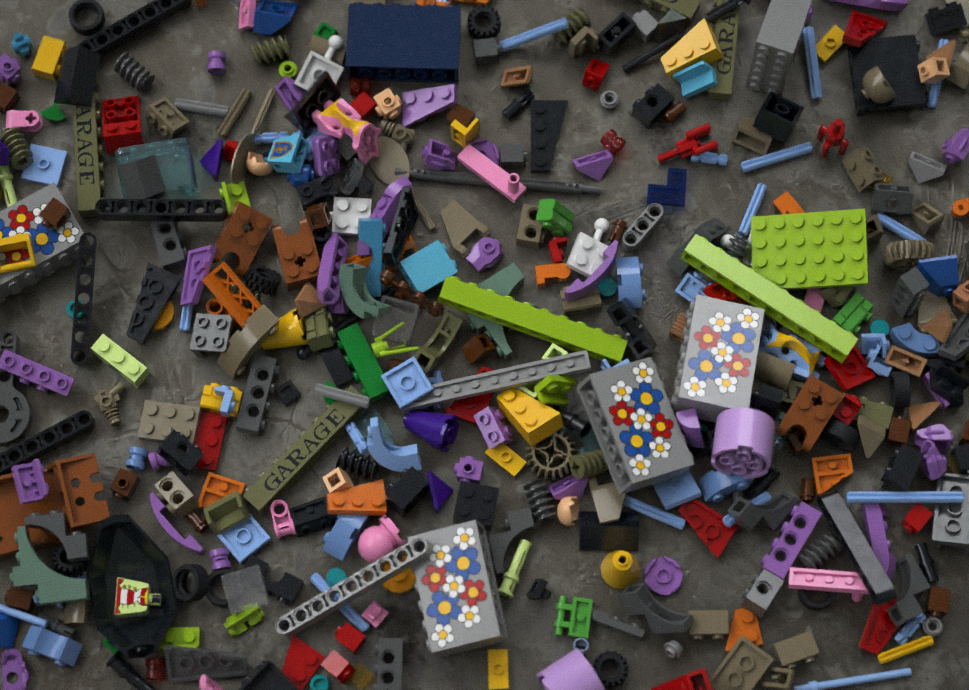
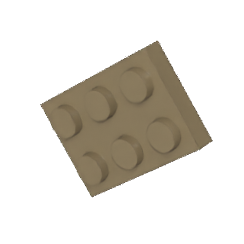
[138,400,202,444]
[710,635,774,690]

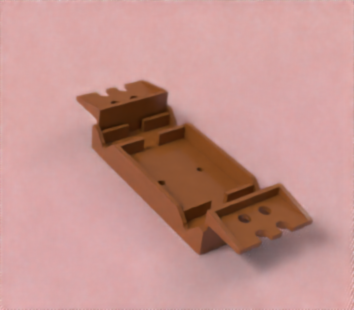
[0,453,110,561]

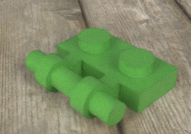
[554,596,593,640]

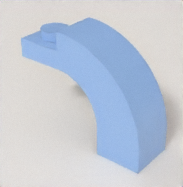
[367,417,422,472]

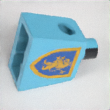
[263,133,309,174]

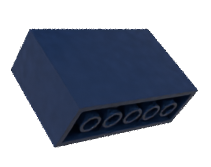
[346,2,461,83]

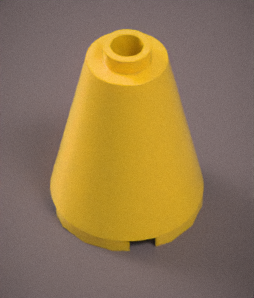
[259,308,308,350]
[601,550,640,589]

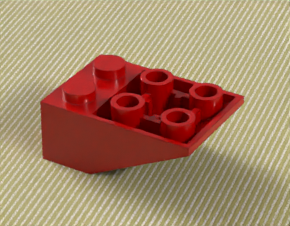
[102,95,144,154]
[651,668,714,690]

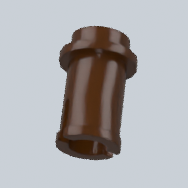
[662,101,687,123]
[608,219,627,245]
[799,477,815,503]
[184,509,209,533]

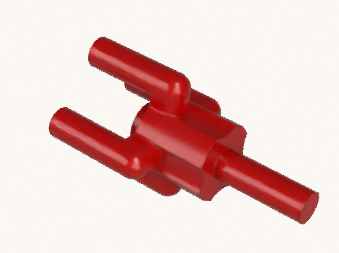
[817,119,849,158]
[657,123,719,163]

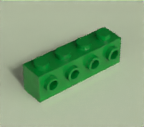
[335,323,391,404]

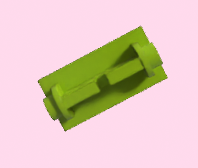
[224,603,265,637]

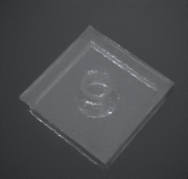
[221,565,270,614]

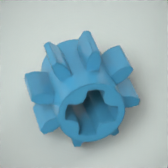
[10,32,33,57]

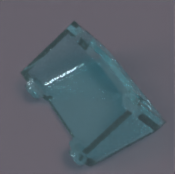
[115,138,199,199]

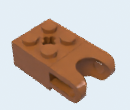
[212,201,274,277]
[272,217,320,291]
[776,374,844,452]

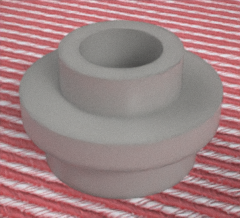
[600,91,619,109]
[923,617,943,637]
[664,640,683,659]

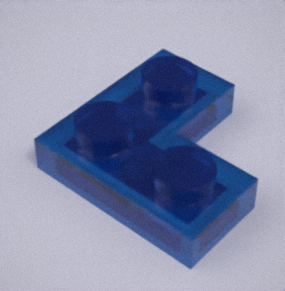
[647,168,687,207]

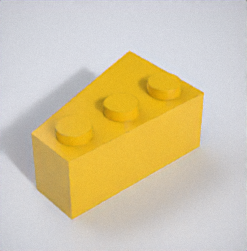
[661,18,723,82]
[496,388,564,447]

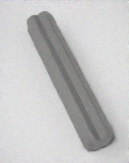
[174,98,229,117]
[314,383,370,408]

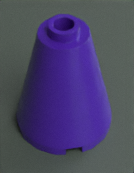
[403,410,459,452]

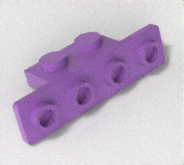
[0,350,75,396]

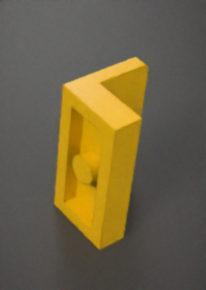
[450,118,480,148]

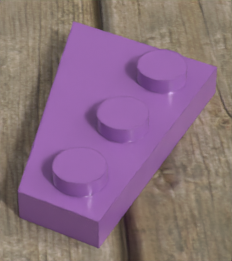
[402,84,457,128]
[180,245,217,307]

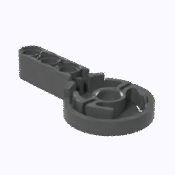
[0,330,31,444]

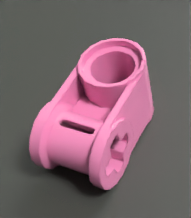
[5,110,43,132]
[270,500,296,540]

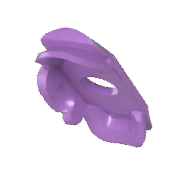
[2,649,30,690]

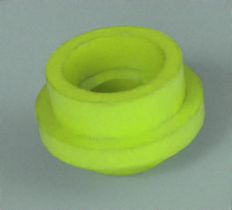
[279,61,297,78]

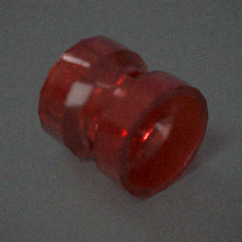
[350,77,370,95]
[600,129,626,155]
[145,658,165,681]

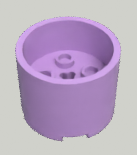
[711,408,775,479]
[536,648,605,690]

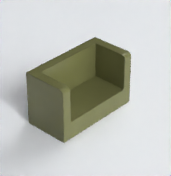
[203,490,251,535]

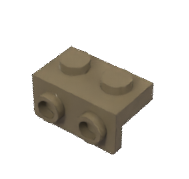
[842,147,885,193]

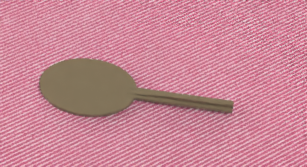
[230,89,276,184]
[369,136,436,231]

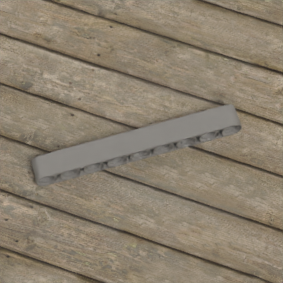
[275,537,433,637]

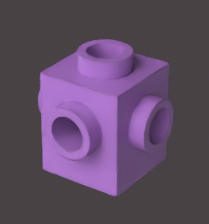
[0,53,21,86]
[454,456,484,484]

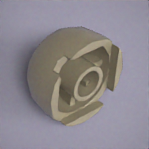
[861,66,897,104]

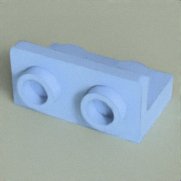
[675,271,712,301]

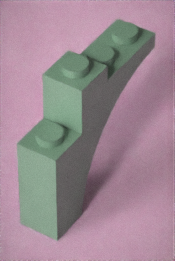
[466,262,525,361]
[10,526,90,606]

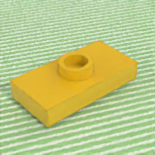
[816,25,845,64]
[485,444,527,478]
[488,649,509,690]

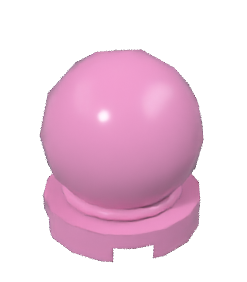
[358,515,407,564]

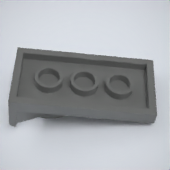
[930,473,969,554]

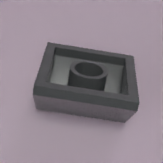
[118,154,166,199]

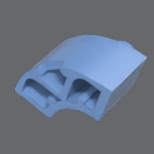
[615,257,646,308]
[889,322,940,360]
[698,470,754,502]
[322,514,369,561]
[22,625,83,668]

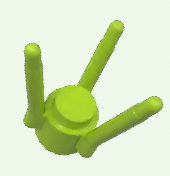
[371,322,419,358]

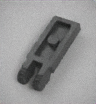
[591,610,645,641]

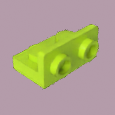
[219,181,251,216]
[534,374,578,406]
[158,627,200,655]

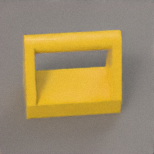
[0,233,36,274]

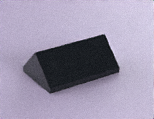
[54,45,101,107]
[284,71,341,135]
[579,511,639,551]

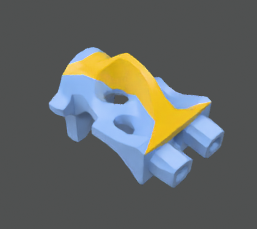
[757,324,826,382]

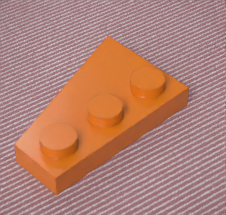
[326,479,387,515]

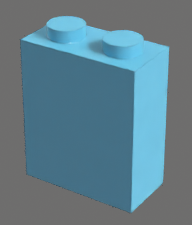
[397,240,458,294]

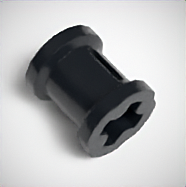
[313,226,330,247]

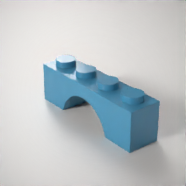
[358,218,386,297]

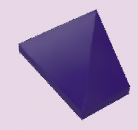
[199,140,224,181]
[427,471,454,513]

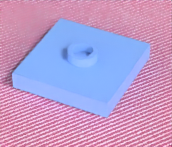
[21,144,68,188]
[381,356,434,410]
[653,469,702,510]
[217,514,271,564]

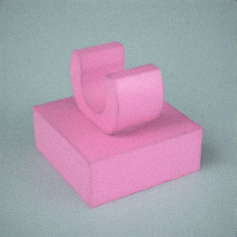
[361,600,389,629]

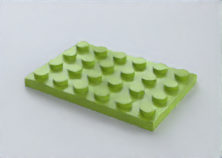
[751,209,869,290]

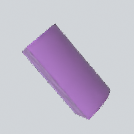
[676,408,704,448]

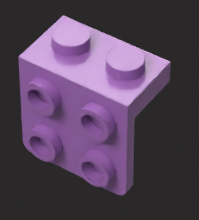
[312,135,340,177]

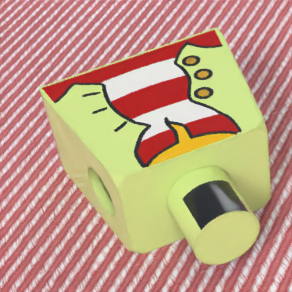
[114,578,161,619]

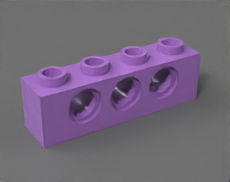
[760,501,822,579]

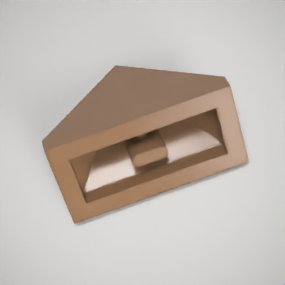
[926,40,956,80]
[501,65,533,88]
[294,282,327,317]
[922,309,953,343]
[884,345,928,378]
[908,401,941,435]

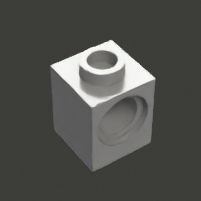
[631,9,658,43]

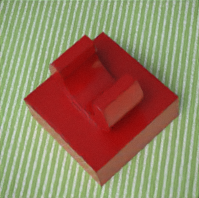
[222,140,238,163]

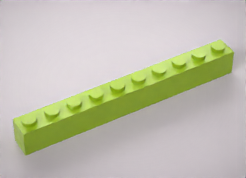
[680,234,858,363]
[437,276,628,365]

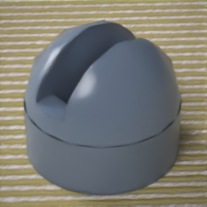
[573,638,589,655]

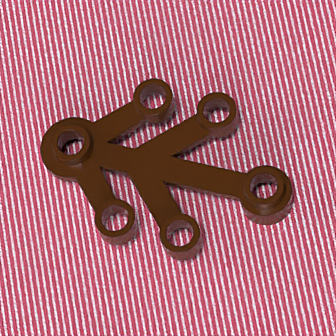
[379,269,445,317]

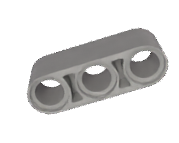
[622,203,664,252]

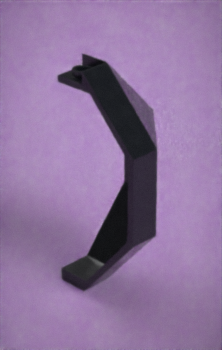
[86,514,179,659]

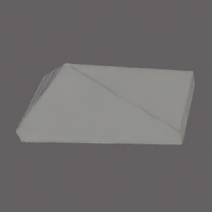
[908,151,947,184]

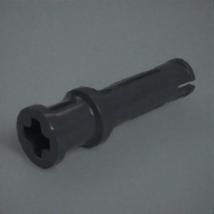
[545,404,592,438]
[106,652,156,690]

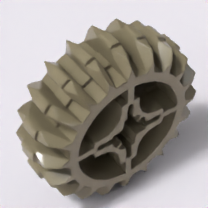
[884,239,936,270]
[525,430,577,480]

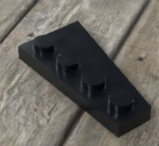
[531,100,568,173]
[383,186,419,267]
[126,262,182,344]

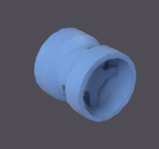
[125,447,149,471]

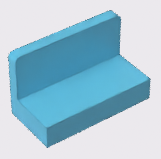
[673,61,718,99]

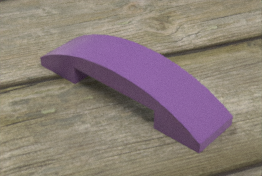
[565,240,618,302]
[150,492,205,555]

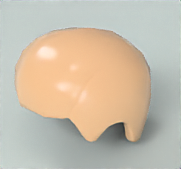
[245,152,273,176]
[557,496,579,526]

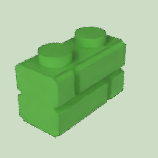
[536,199,575,236]
[832,292,874,336]

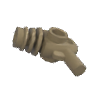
[379,120,415,152]
[94,382,125,426]

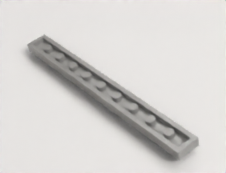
[401,350,591,412]

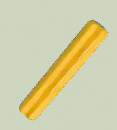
[877,635,934,664]

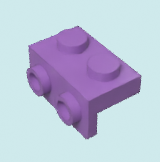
[474,406,515,449]
[11,459,49,505]

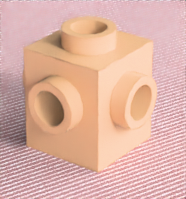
[373,88,402,121]

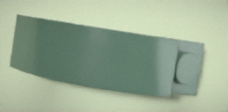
[339,263,392,319]

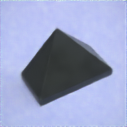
[652,8,687,49]

